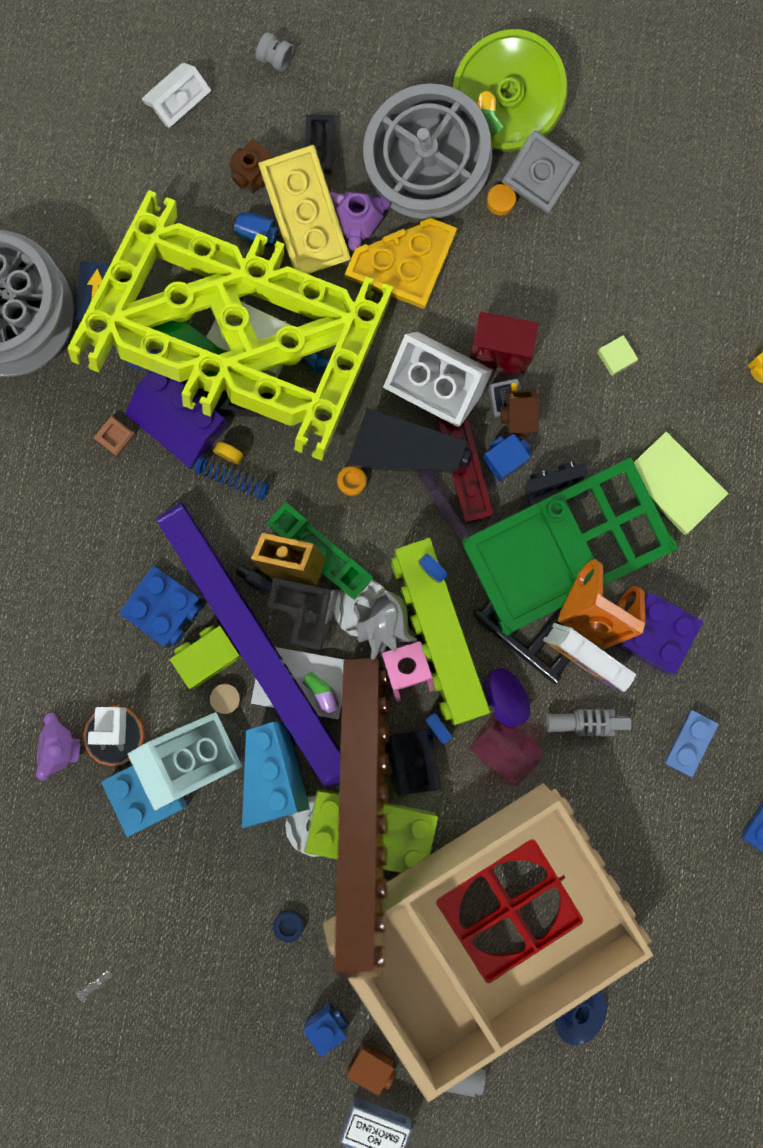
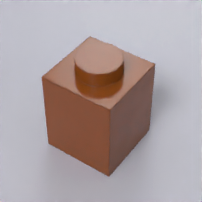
[346,1040,396,1096]

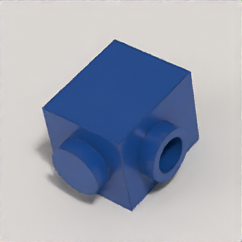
[482,434,531,483]
[303,1003,349,1057]

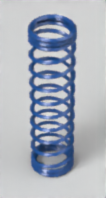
[194,455,270,500]

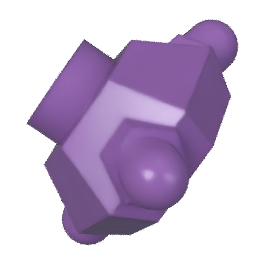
[330,191,391,251]
[36,713,80,781]

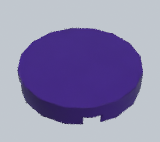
[482,668,530,728]

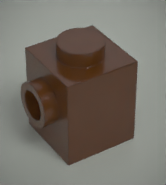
[500,390,539,437]

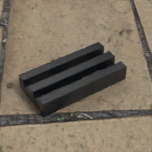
[304,114,335,174]

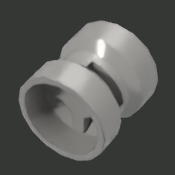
[256,32,294,72]

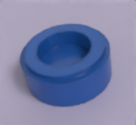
[418,553,448,583]

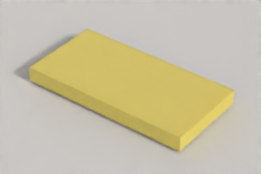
[258,145,351,274]

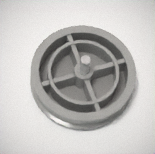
[363,84,492,219]

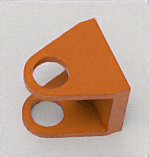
[558,560,645,650]

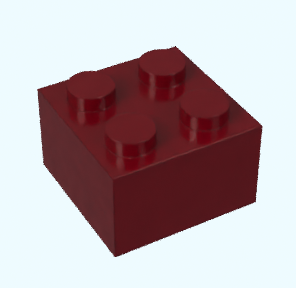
[470,311,539,375]

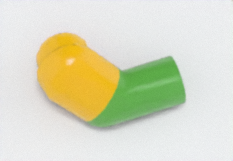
[477,91,504,136]

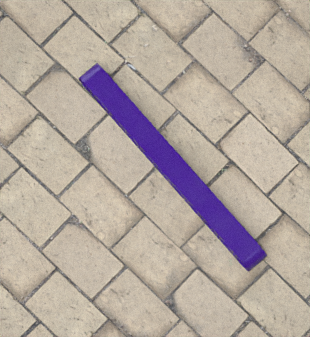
[156,502,341,791]

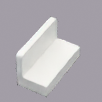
[142,63,211,128]

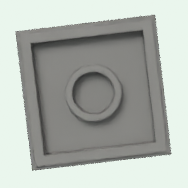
[501,129,581,214]

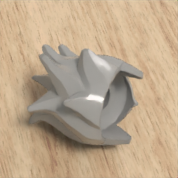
[354,590,417,660]

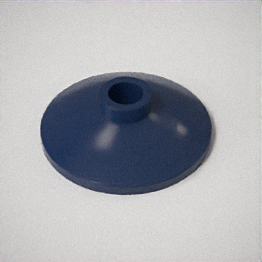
[555,990,606,1046]

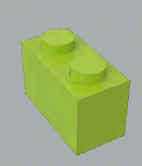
[169,625,242,690]

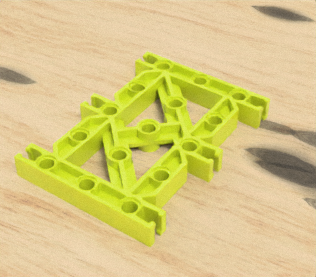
[68,190,393,461]

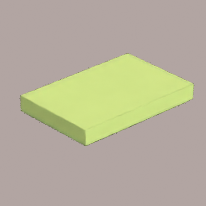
[623,432,729,535]

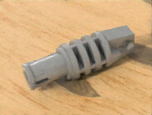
[546,709,631,736]

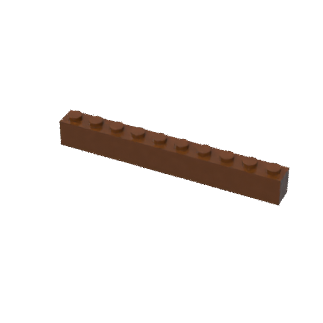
[334,657,390,978]

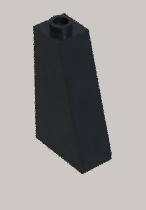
[348,408,473,473]

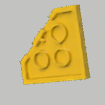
[345,218,457,310]

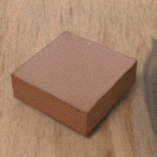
[94,415,136,457]

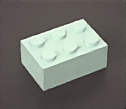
[128,712,242,811]

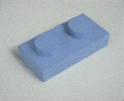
[663,710,718,777]

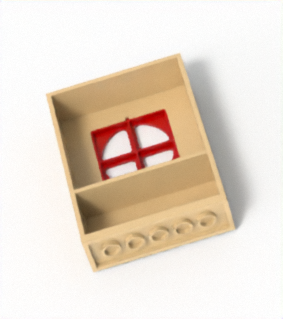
[323,783,653,1102]

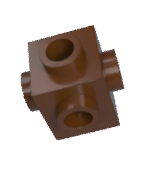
[229,138,274,194]

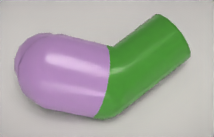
[302,672,339,713]

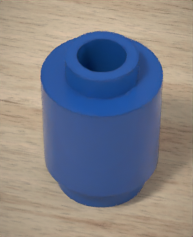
[234,211,279,248]

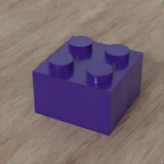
[615,592,704,675]

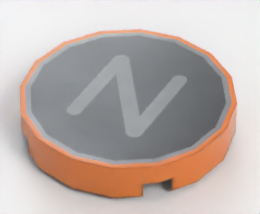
[83,706,145,766]

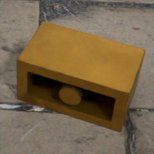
[251,533,326,586]

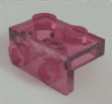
[469,717,543,788]

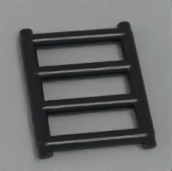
[472,600,571,685]

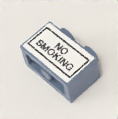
[340,1096,412,1148]

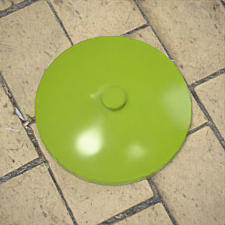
[453,29,568,152]

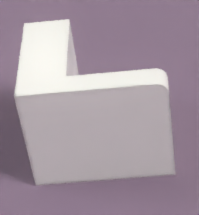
[88,707,126,745]

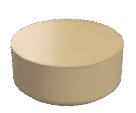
[210,684,241,714]

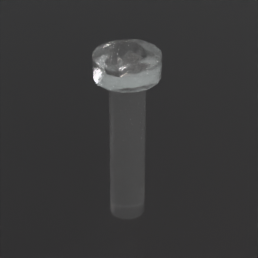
[76,969,113,1002]

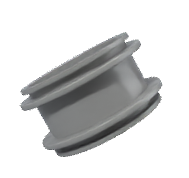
[0,230,75,377]

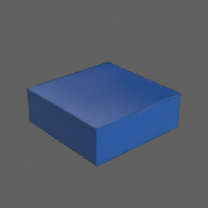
[425,712,453,743]

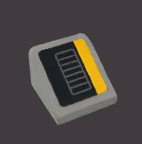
[488,379,520,418]

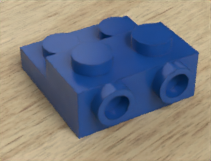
[118,565,202,648]

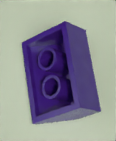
[125,371,229,470]

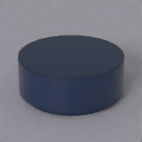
[273,910,304,943]

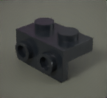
[524,461,588,506]
[385,729,441,797]

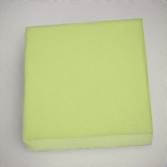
[597,335,638,376]

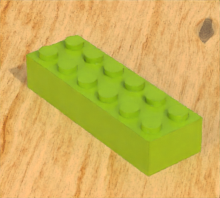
[391,538,490,725]

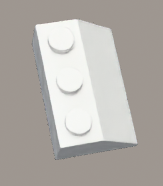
[383,332,493,427]

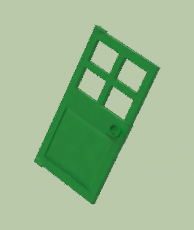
[460,457,678,636]

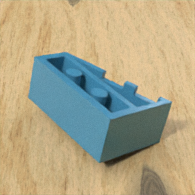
[242,722,310,828]

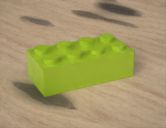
[305,788,438,873]

